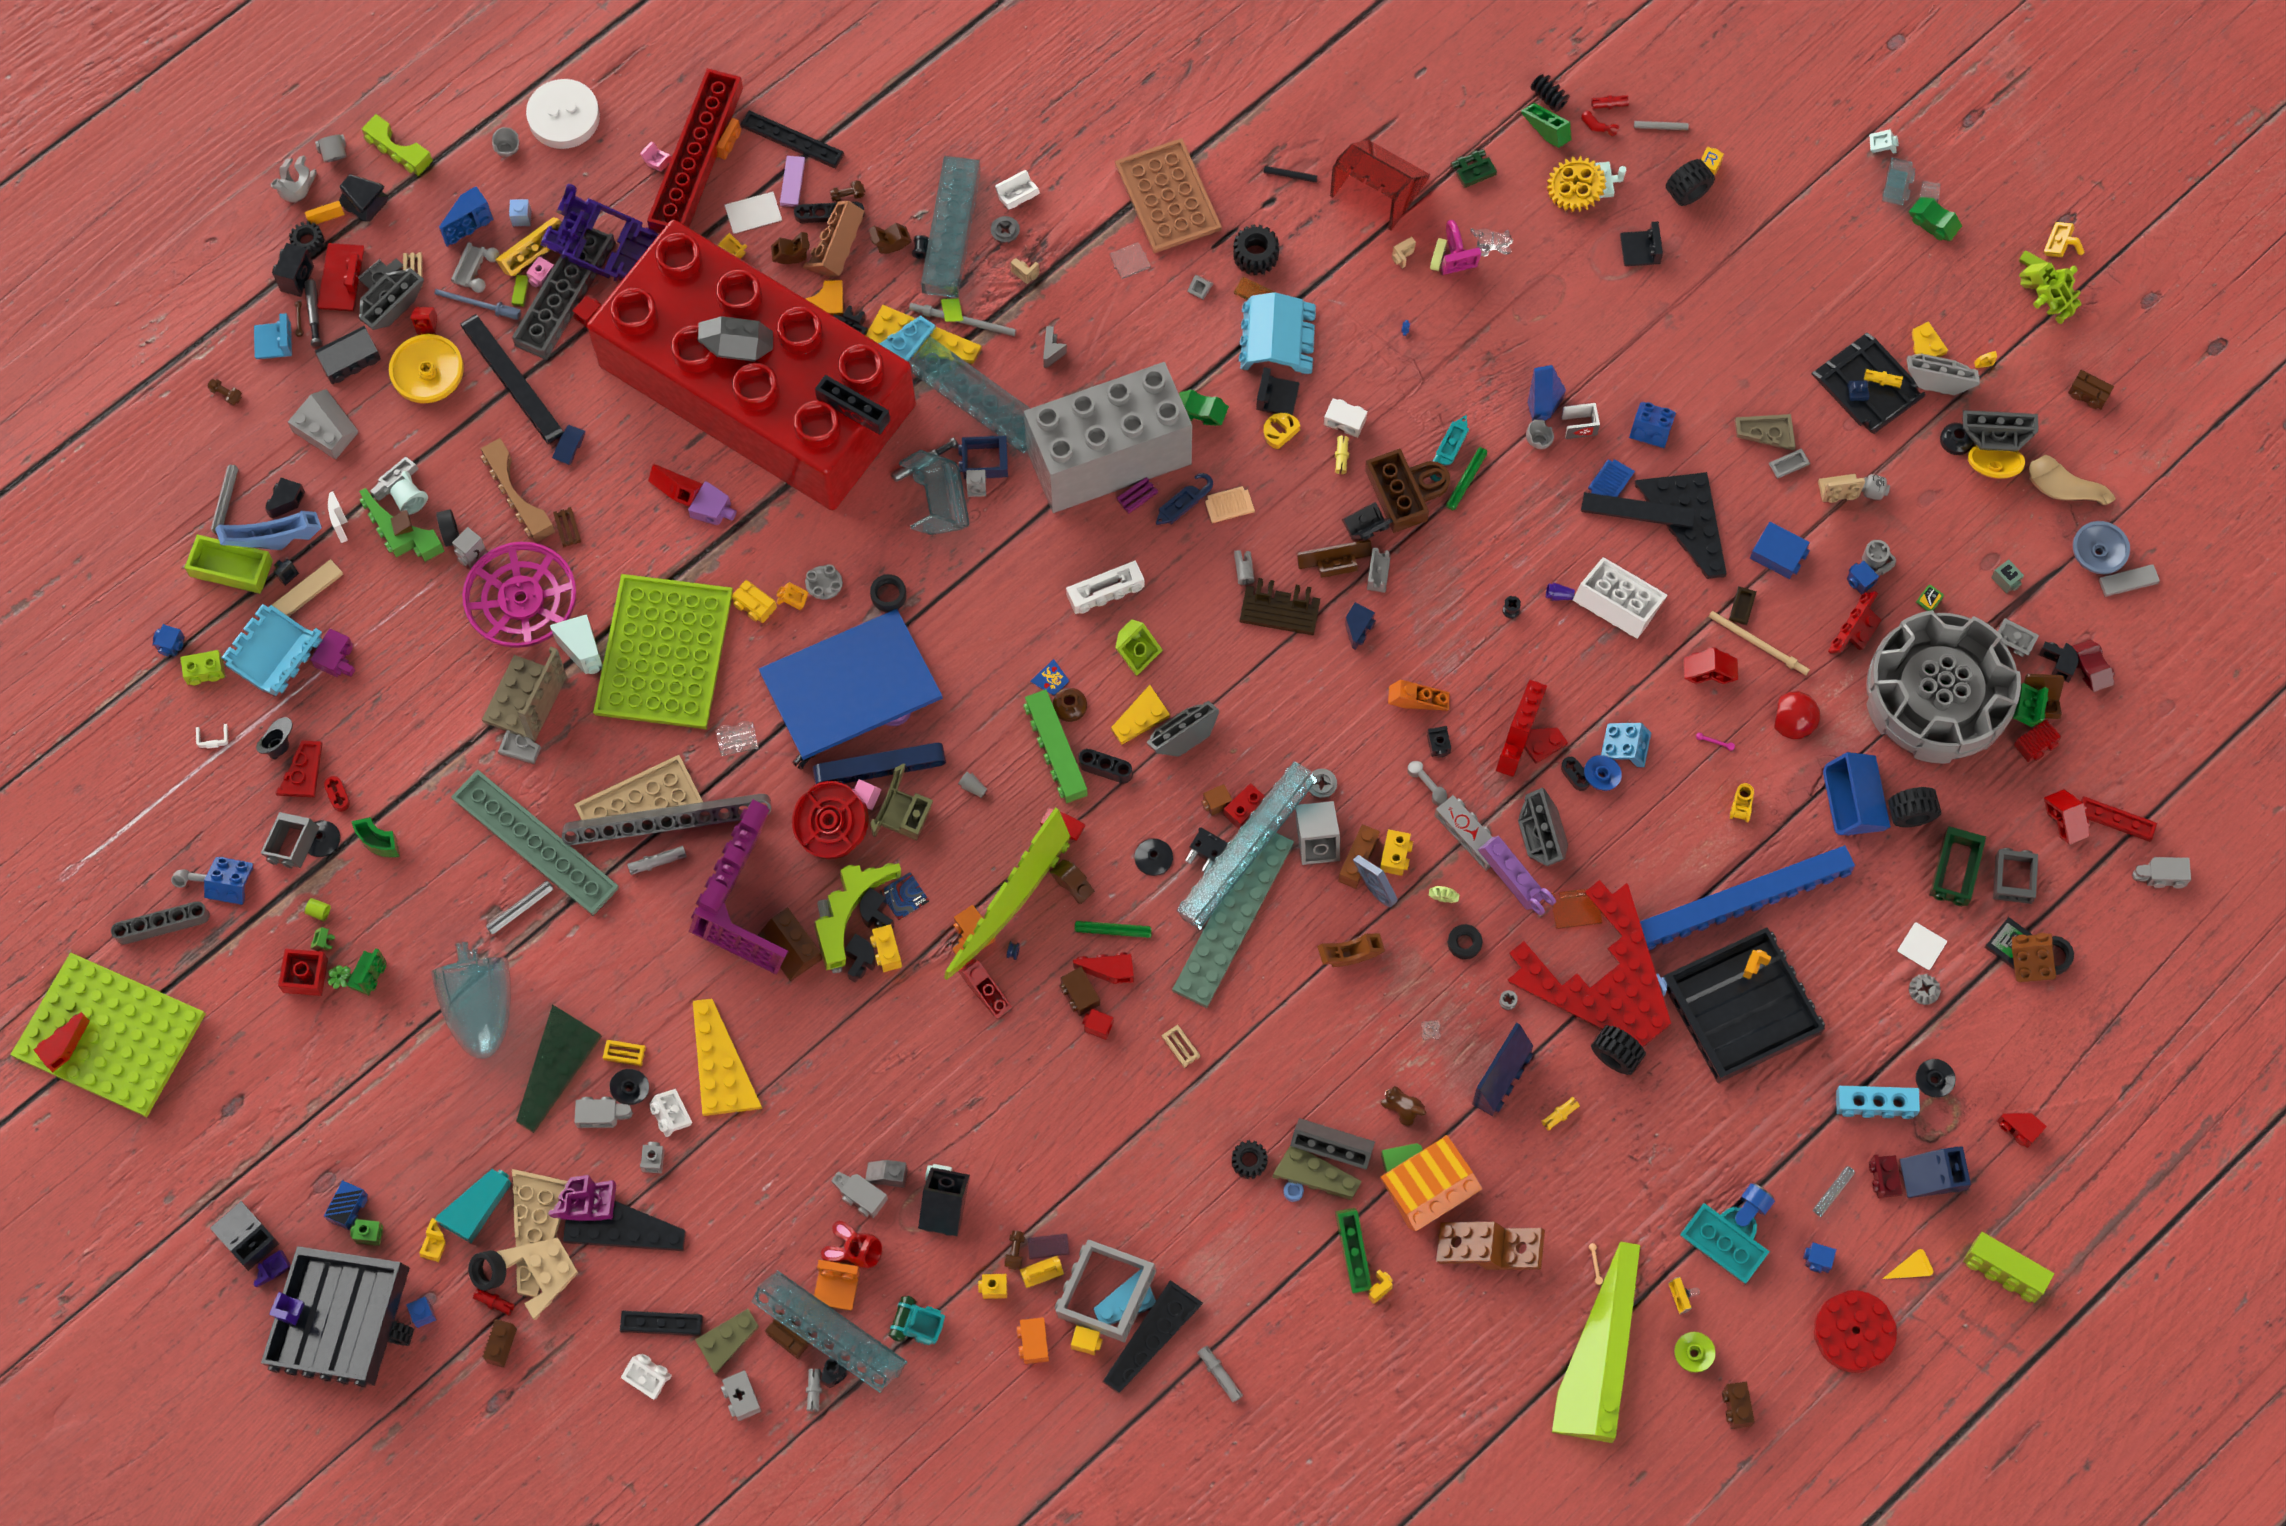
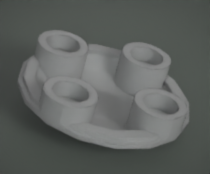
[805,564,843,600]

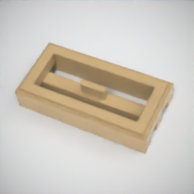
[403,252,423,287]
[1162,1025,1200,1068]

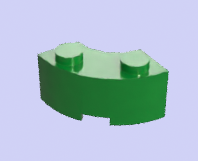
[1909,197,1962,241]
[1179,390,1229,426]
[351,817,400,858]

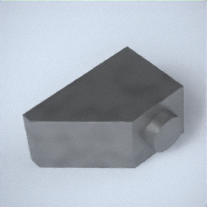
[865,1160,908,1188]

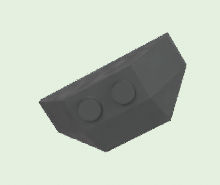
[359,268,424,330]
[698,316,773,362]
[1963,410,2038,452]
[1147,701,1219,757]
[1518,788,1568,866]

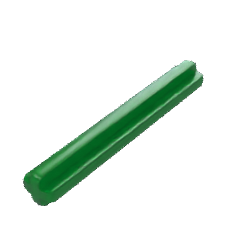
[1446,447,1487,511]
[1075,921,1152,938]

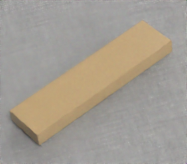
[272,559,344,617]

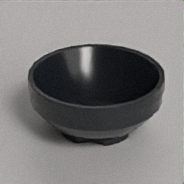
[1940,422,1974,455]

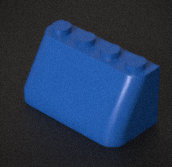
[1823,752,1891,836]

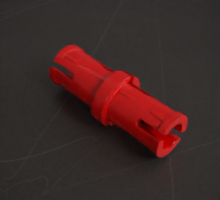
[1591,95,1629,110]
[473,1288,515,1316]

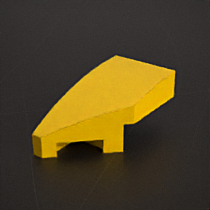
[419,1218,446,1262]

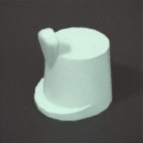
[390,471,428,515]

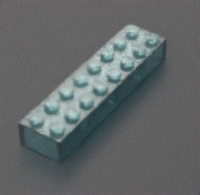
[921,156,981,298]

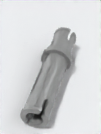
[627,845,686,875]
[1197,1345,1243,1403]

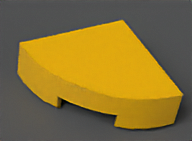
[1974,351,1997,368]

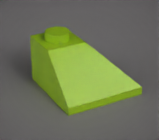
[1115,619,1163,676]

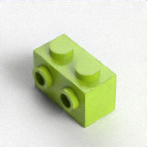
[180,650,225,685]

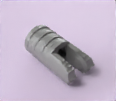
[1234,550,1255,585]

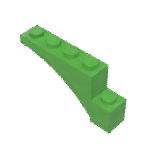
[359,488,444,561]

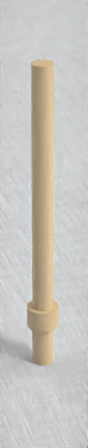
[1709,611,1810,676]

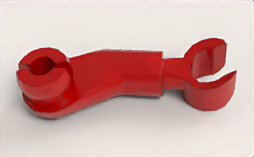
[1581,110,1619,136]

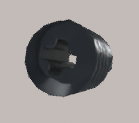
[1530,74,1570,112]

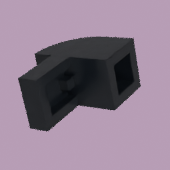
[2039,641,2078,683]
[860,888,894,929]
[845,934,876,983]

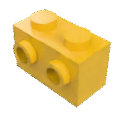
[1380,829,1414,876]
[870,924,902,973]

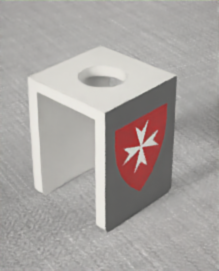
[1561,403,1600,439]

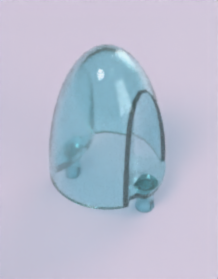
[431,942,511,1059]

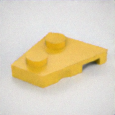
[1912,321,1948,357]

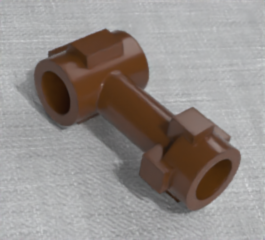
[830,180,865,202]
[207,379,242,406]
[1004,1231,1025,1270]

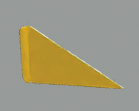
[1883,1249,1933,1279]

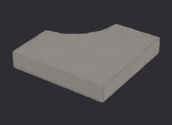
[498,730,541,764]

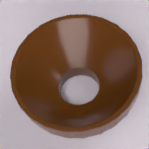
[1053,688,1087,722]

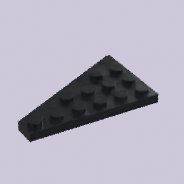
[1635,472,1727,579]

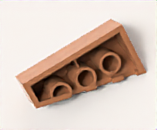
[803,201,865,277]

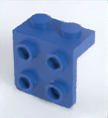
[1629,402,1676,448]
[204,857,253,905]

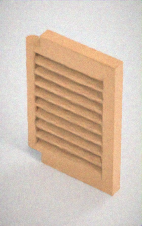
[1205,486,1255,523]

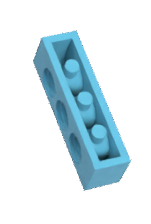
[1836,1086,1920,1119]

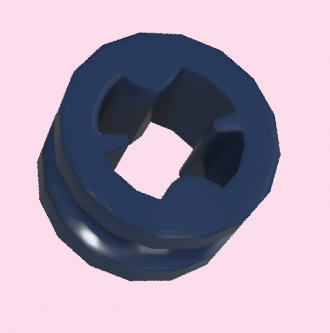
[1006,941,1020,960]

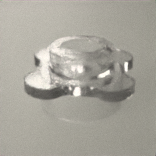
[1421,1020,1441,1040]

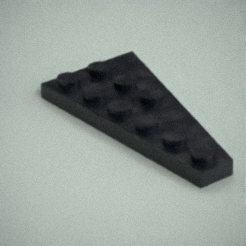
[563,1201,686,1251]

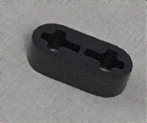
[1561,757,1589,791]

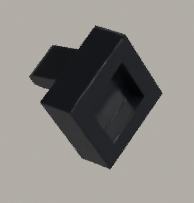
[273,559,299,586]

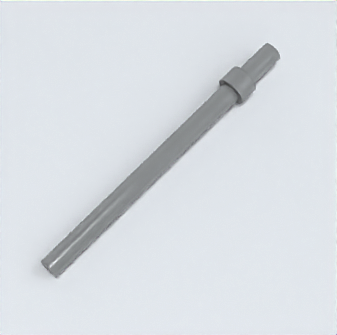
[909,303,1016,337]

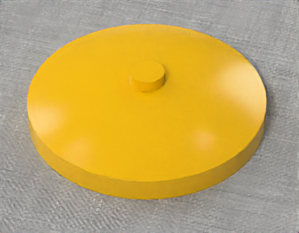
[389,334,464,403]

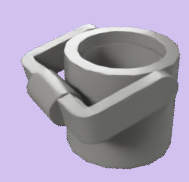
[315,134,347,162]
[1862,540,1896,576]

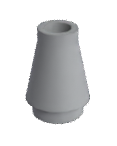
[958,772,988,798]

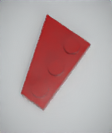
[275,740,322,798]

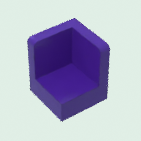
[269,1292,305,1325]

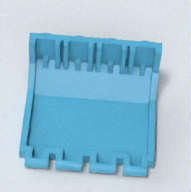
[221,604,323,696]

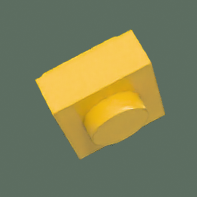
[718,233,747,259]

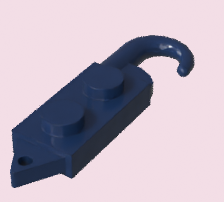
[1156,473,1213,525]

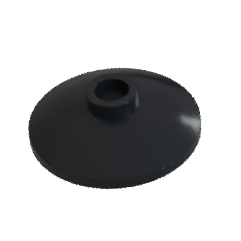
[308,820,340,857]
[1134,839,1173,876]
[1915,1059,1956,1098]
[609,1069,649,1105]

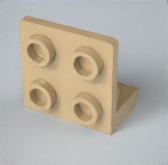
[1818,474,1865,503]

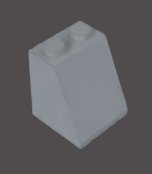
[1295,801,1340,865]

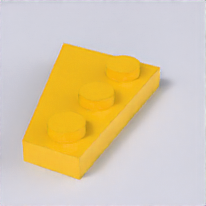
[1111,685,1170,745]

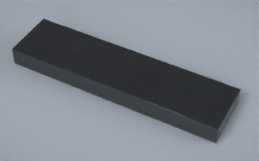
[620,1311,703,1336]

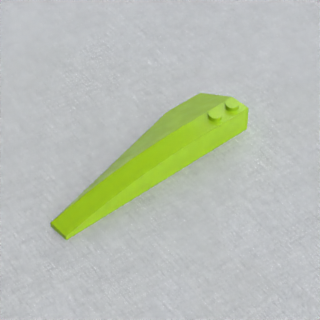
[944,807,1070,980]

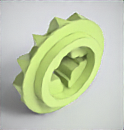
[1429,886,1460,903]

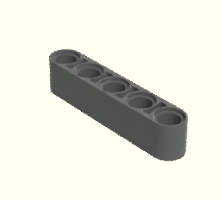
[111,902,210,944]

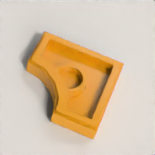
[806,280,843,316]

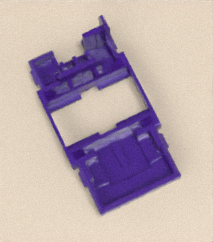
[541,184,659,282]

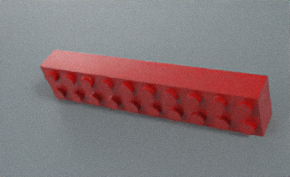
[647,68,743,234]

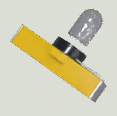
[1668,1277,1700,1314]

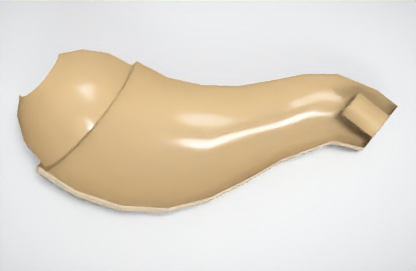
[2029,455,2116,506]

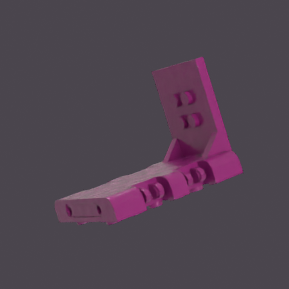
[689,799,788,975]

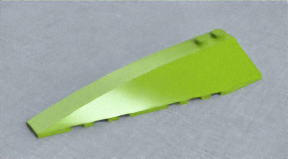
[1552,1242,1640,1443]

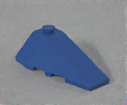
[1527,365,1566,421]

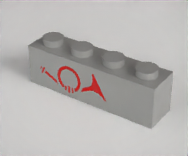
[1434,795,1492,871]

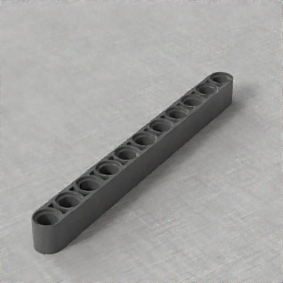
[562,793,771,845]

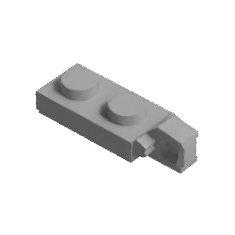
[370,457,419,501]

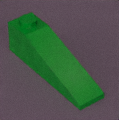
[1335,1208,1372,1293]

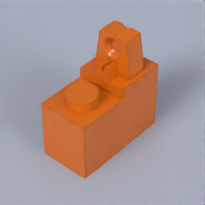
[952,905,995,955]

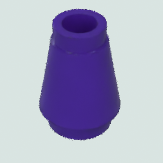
[1546,582,1575,601]

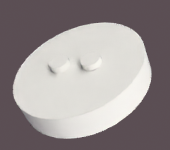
[526,79,600,149]

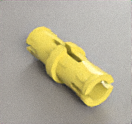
[1335,436,1349,474]

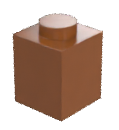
[1201,784,1232,816]

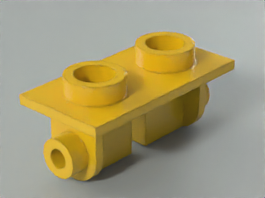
[1020,1256,1064,1288]

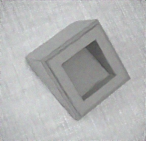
[1187,275,1214,299]

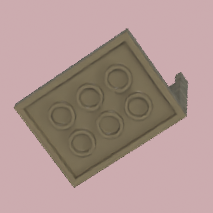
[482,646,567,742]

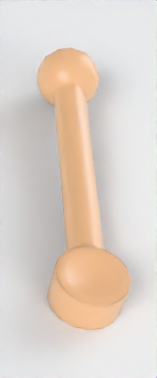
[1589,1243,1603,1285]

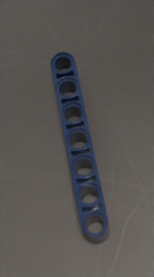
[813,743,946,785]

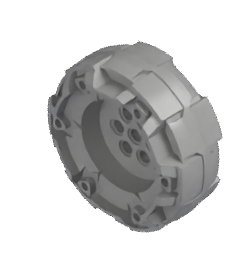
[1866,610,2021,764]

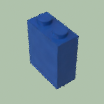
[1750,522,1810,579]

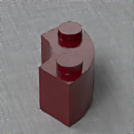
[2072,639,2115,692]

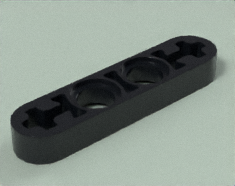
[794,202,865,223]

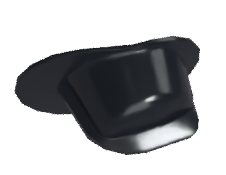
[256,717,293,760]

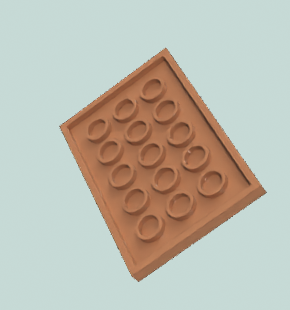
[1115,138,1222,253]

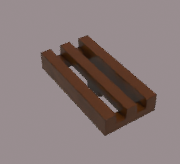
[553,507,581,547]

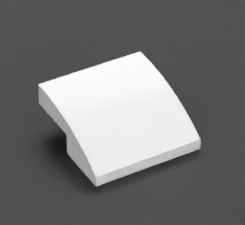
[328,491,348,543]

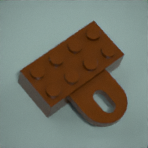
[1365,448,1450,533]

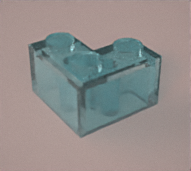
[1882,157,1915,205]

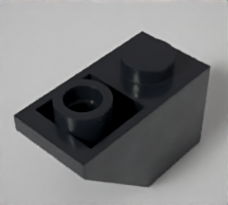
[265,478,305,518]

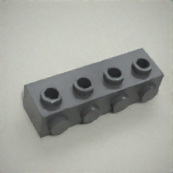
[1290,1118,1375,1170]

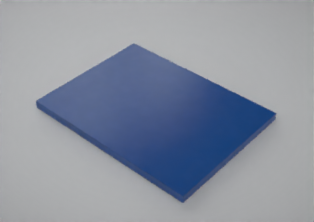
[759,609,943,760]

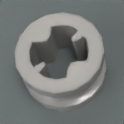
[1499,990,1518,1010]

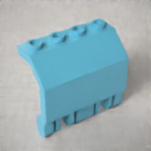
[1239,292,1316,374]

